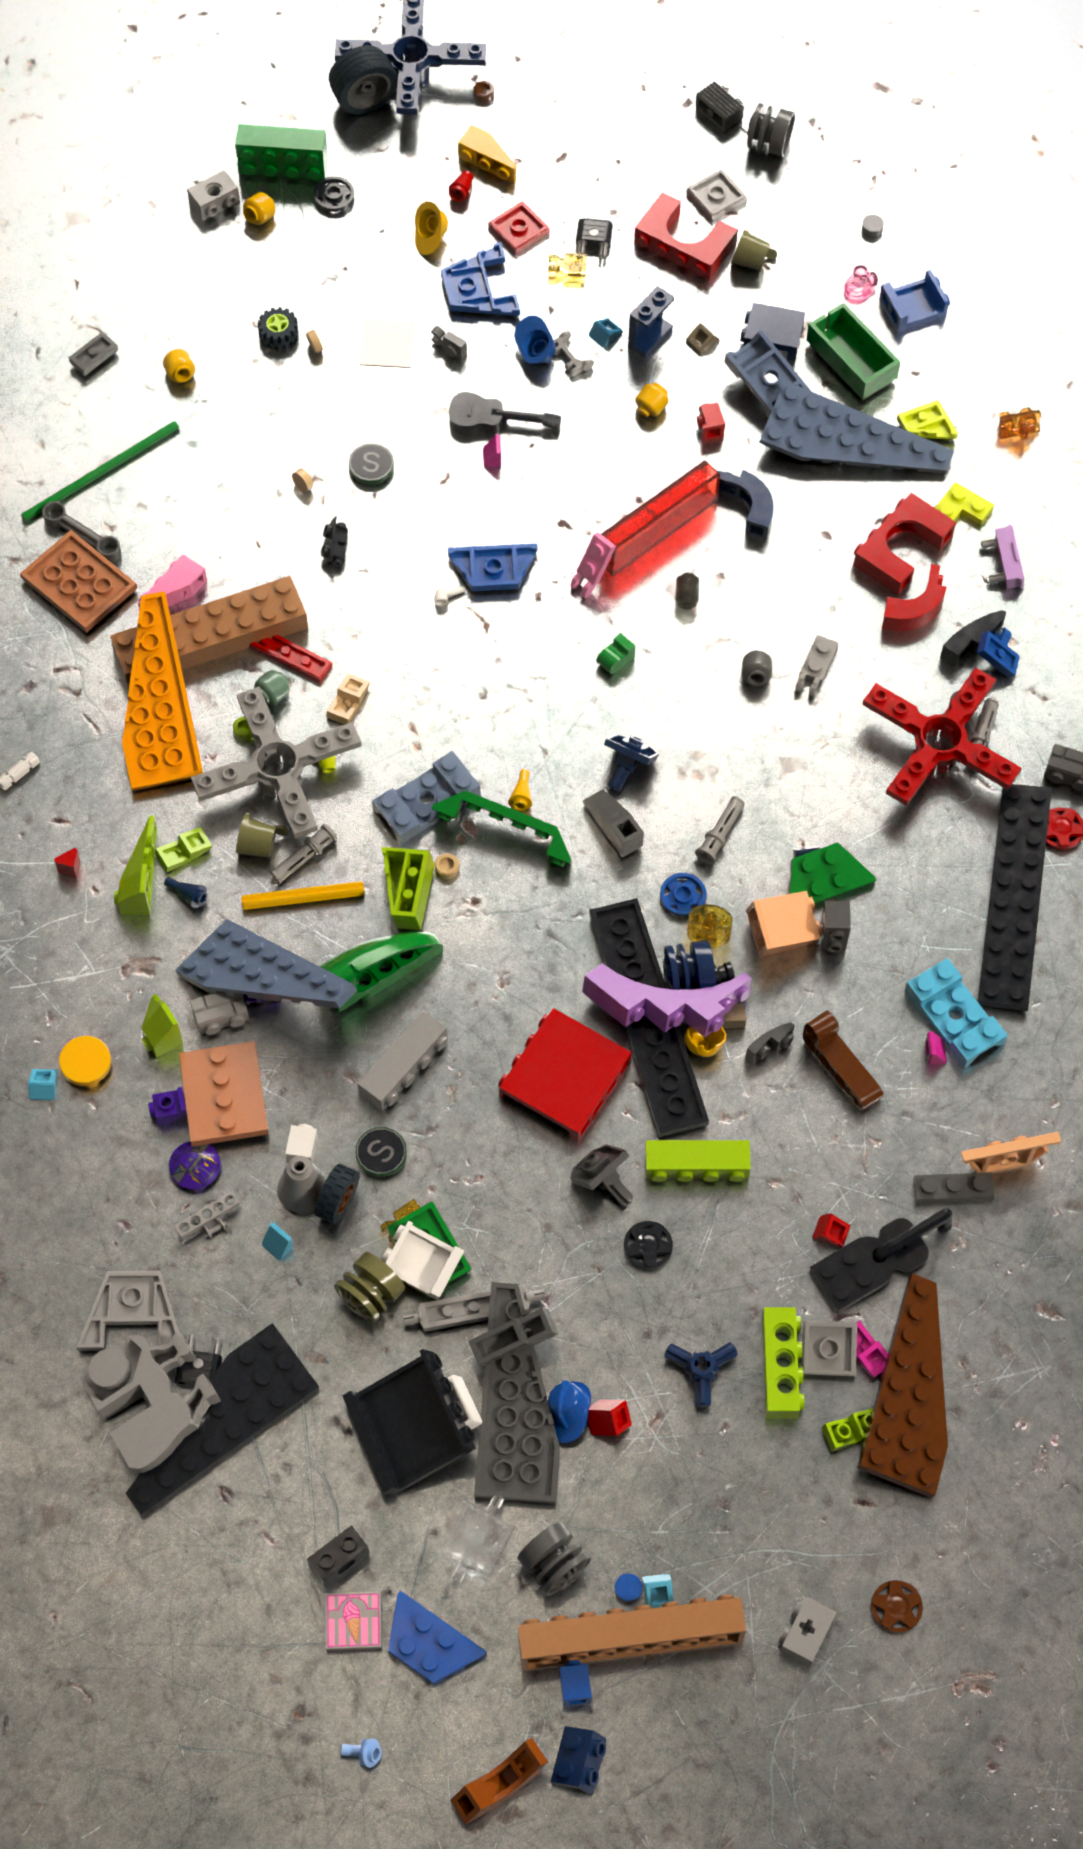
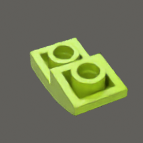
[821,1408,873,1452]

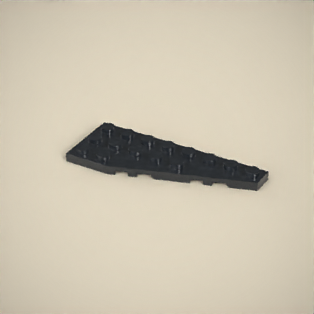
[125,1323,319,1517]

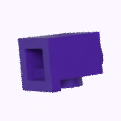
[148,1087,188,1126]

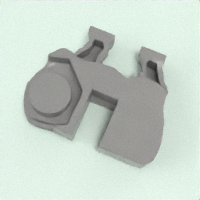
[82,1331,221,1473]

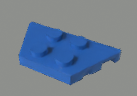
[447,543,538,591]
[388,1590,487,1685]

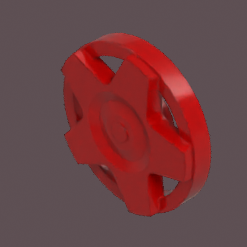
[1046,807,1083,850]

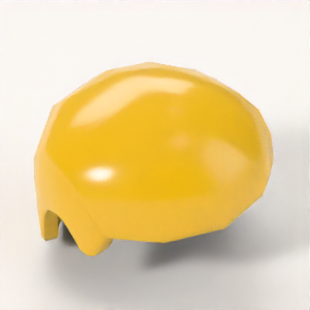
[685,1027,726,1057]

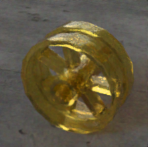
[687,904,733,948]

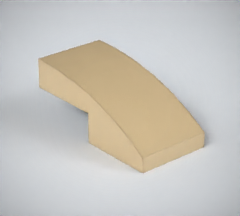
[326,674,370,725]

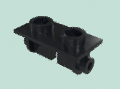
[320,516,348,567]

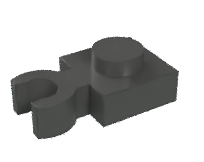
[431,326,467,361]

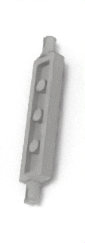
[403,1284,545,1332]

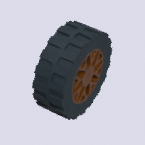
[314,1164,360,1225]

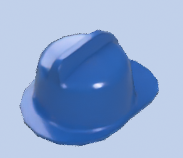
[514,315,556,364]
[548,1380,591,1443]

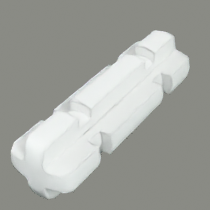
[0,752,40,790]

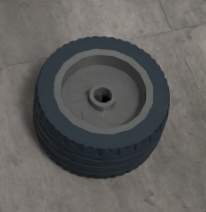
[328,45,398,115]

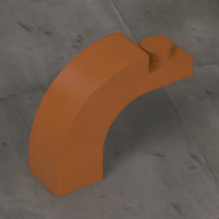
[450,1738,548,1824]

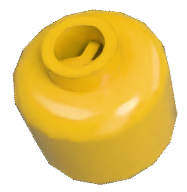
[243,192,276,226]
[163,349,195,383]
[635,382,669,418]

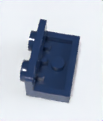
[550,1726,606,1794]

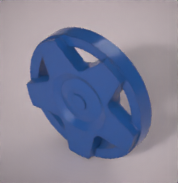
[660,873,707,918]

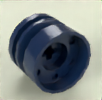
[663,940,716,990]

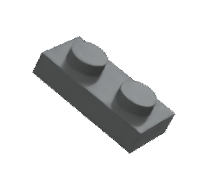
[68,331,118,376]

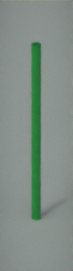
[21,420,179,522]

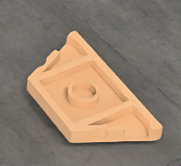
[961,1132,1061,1173]

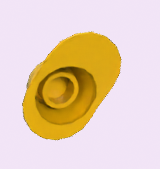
[415,201,448,255]

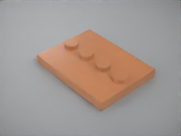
[20,530,137,633]
[179,1041,269,1147]

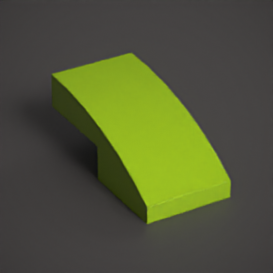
[155,827,212,873]

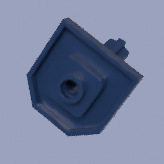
[604,734,659,791]

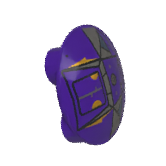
[169,1141,221,1192]

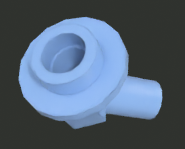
[340,1738,382,1768]

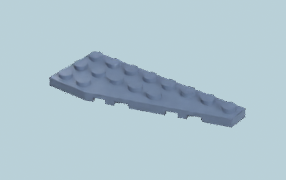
[759,381,955,474]
[175,919,357,1009]

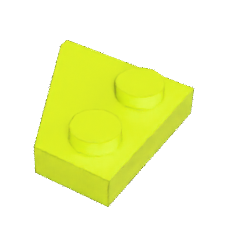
[897,400,958,439]

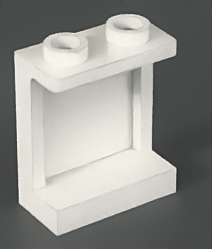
[381,1221,464,1300]

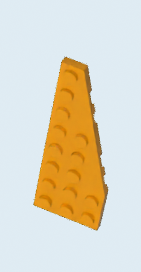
[122,591,203,791]

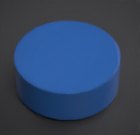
[615,1573,643,1603]

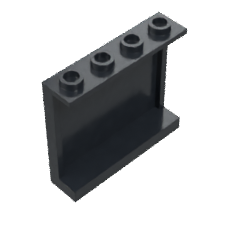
[342,1349,476,1495]

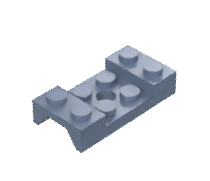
[724,330,811,417]
[372,751,481,845]

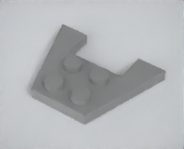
[76,1271,178,1351]

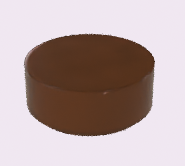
[473,81,495,102]

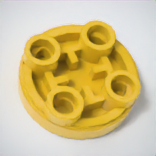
[59,1036,111,1088]

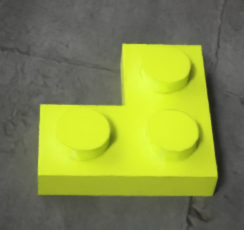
[935,482,994,525]

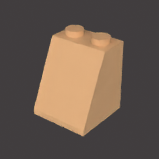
[746,891,822,958]

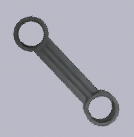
[42,501,122,563]

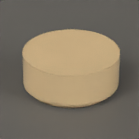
[306,329,323,353]
[292,469,313,493]
[435,853,459,879]

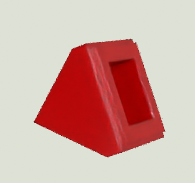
[54,848,81,878]

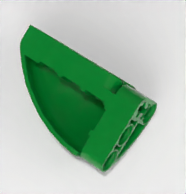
[319,932,443,1013]

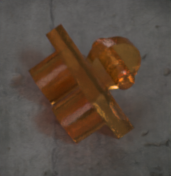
[999,407,1041,440]

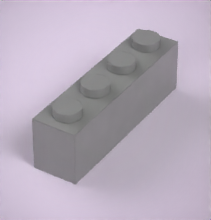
[357,1010,448,1111]

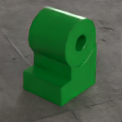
[596,633,636,674]

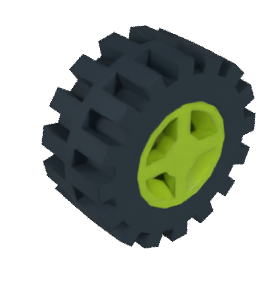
[257,307,299,350]

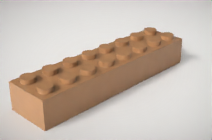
[110,575,308,688]
[518,1595,746,1671]

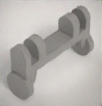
[554,330,594,377]

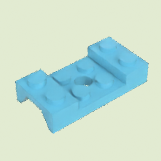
[905,958,1008,1068]

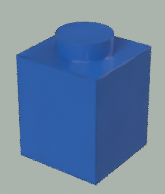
[559,1661,592,1707]

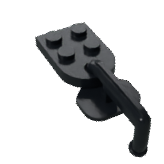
[810,1208,952,1313]

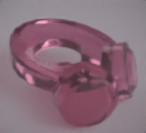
[844,265,878,300]

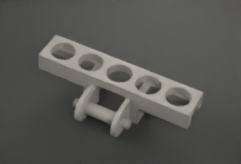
[174,1191,241,1240]

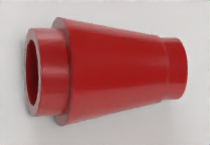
[448,171,473,202]

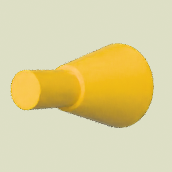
[508,769,532,811]

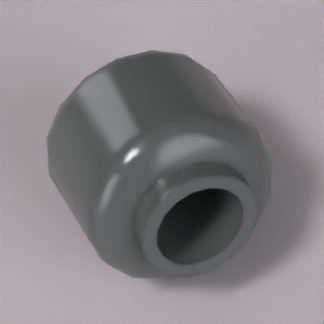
[741,650,773,686]

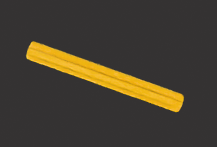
[241,881,364,910]

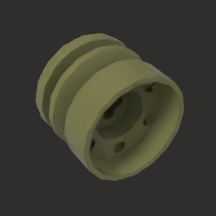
[334,1252,405,1323]

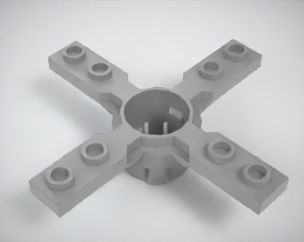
[191,687,362,838]

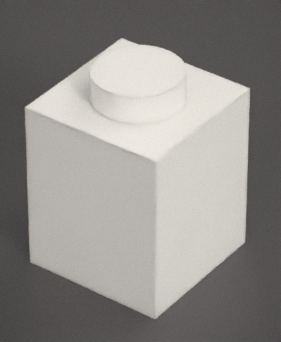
[285,1124,318,1163]

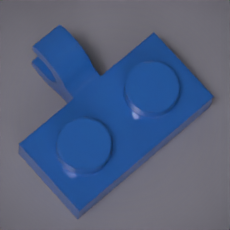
[977,627,1020,678]

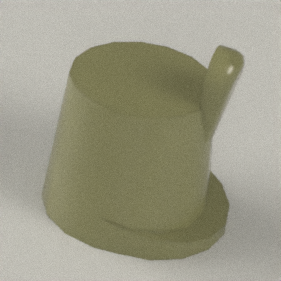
[731,229,778,271]
[236,813,289,858]

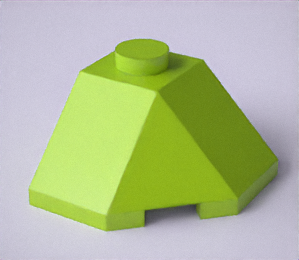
[141,994,183,1058]

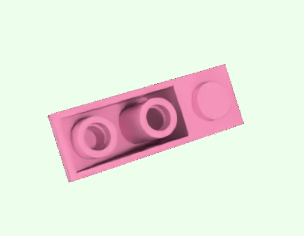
[138,555,207,609]

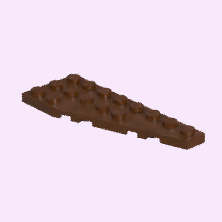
[857,1273,948,1498]

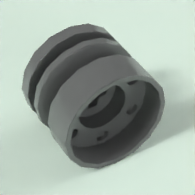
[747,102,796,157]
[517,1521,591,1596]

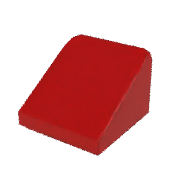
[812,1213,851,1249]

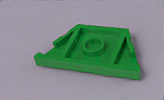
[788,842,877,904]

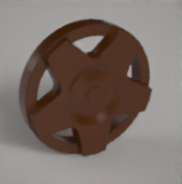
[870,1580,923,1634]

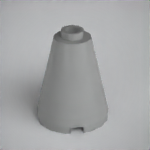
[277,1156,327,1215]

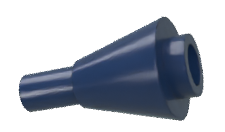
[164,877,208,908]

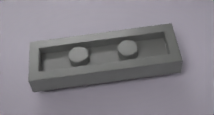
[913,1172,994,1203]

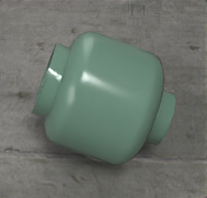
[254,670,290,706]

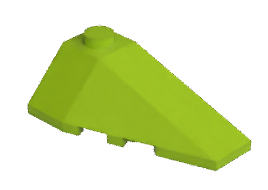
[114,815,157,915]

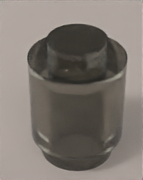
[675,572,700,609]

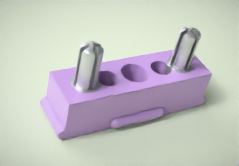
[981,524,1024,589]

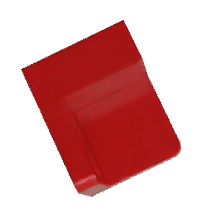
[587,1399,632,1436]

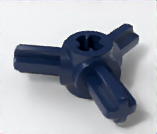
[664,1342,738,1407]

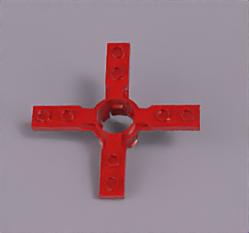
[862,667,1022,806]

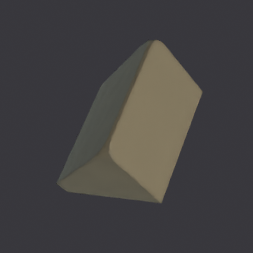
[686,322,720,354]
[722,1003,746,1029]

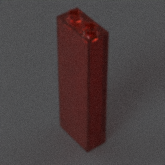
[601,460,720,576]

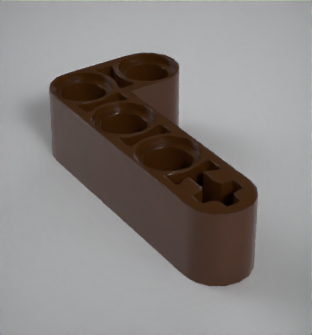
[802,1010,884,1111]

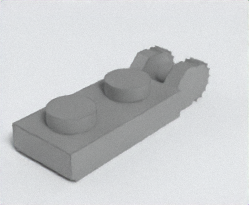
[795,635,839,697]

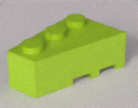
[381,847,435,930]

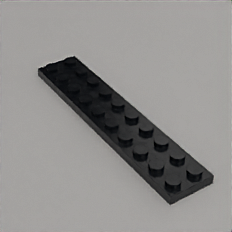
[978,784,1052,1011]
[589,898,709,1137]

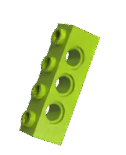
[762,1307,805,1419]

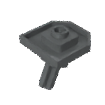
[570,1144,633,1207]

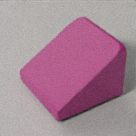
[483,434,501,467]
[925,1031,947,1065]

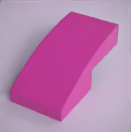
[856,1320,888,1378]

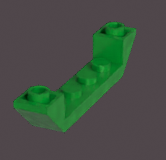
[432,790,572,867]

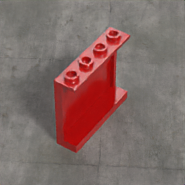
[498,1008,632,1142]

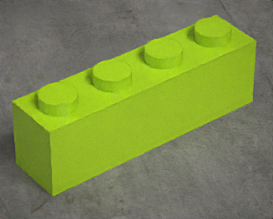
[645,1140,751,1182]

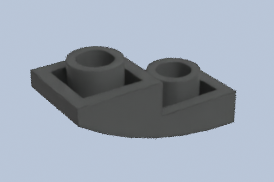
[745,1022,795,1064]

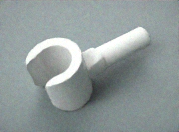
[434,586,466,607]

